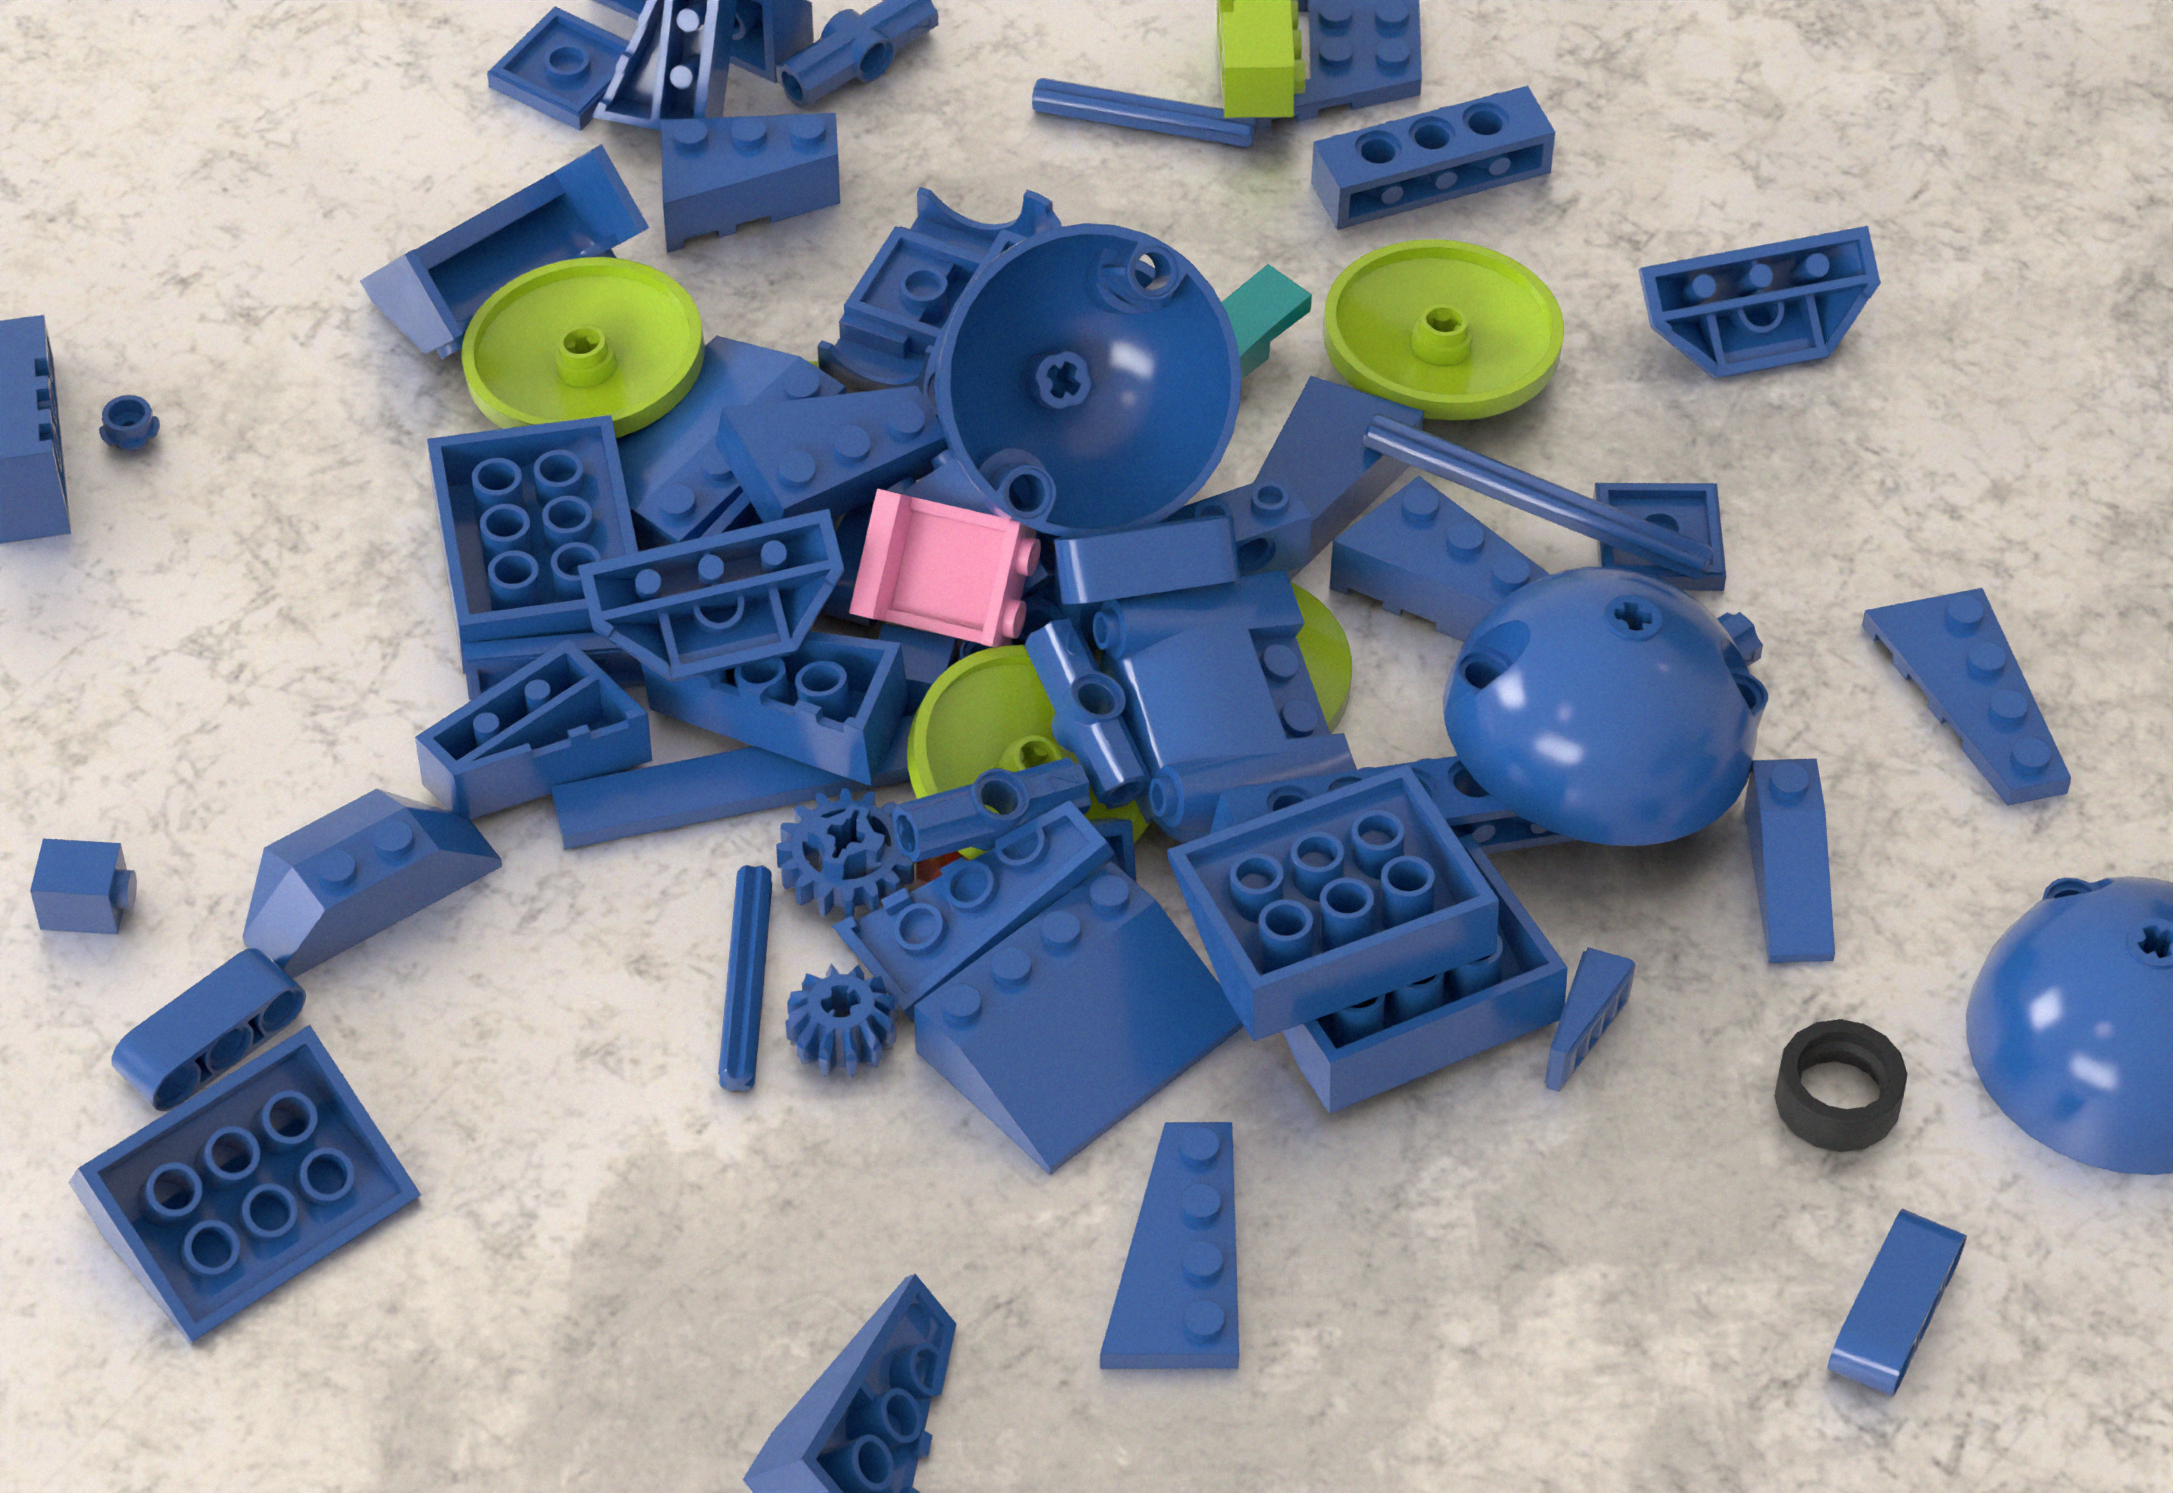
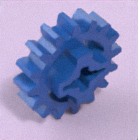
[776,788,918,918]

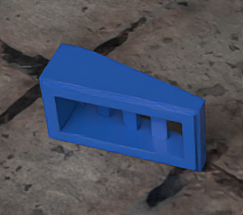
[1545,947,1636,1092]

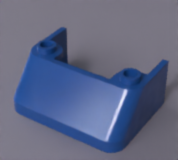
[360,144,649,359]

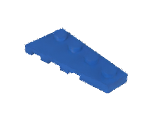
[1862,588,2071,806]
[832,800,1115,1022]

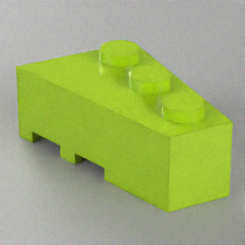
[1216,0,1305,118]

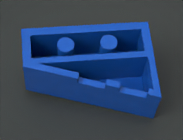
[592,0,737,131]
[661,112,840,253]
[1329,476,1551,642]
[415,638,653,820]

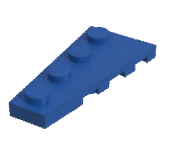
[1100,1122,1239,1369]

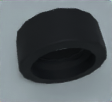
[1774,1019,1908,1152]

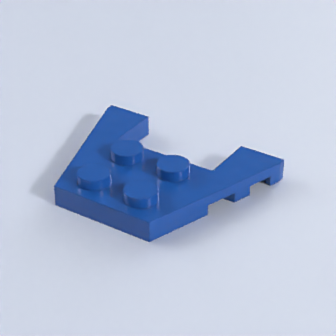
[1256,0,1422,131]

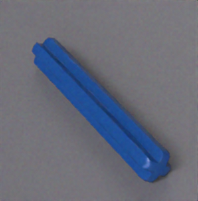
[1032,78,1257,148]
[718,865,772,1092]

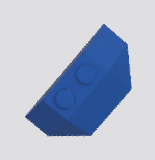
[1638,226,1881,379]
[578,509,844,682]
[242,789,502,979]

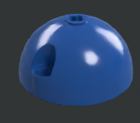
[934,223,1242,537]
[1443,567,1768,846]
[1966,876,2173,1175]

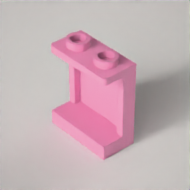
[849,489,1041,648]

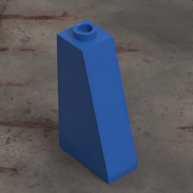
[1253,376,1424,581]

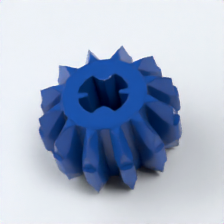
[785,963,898,1078]

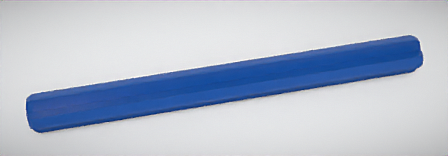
[1363,413,1713,580]

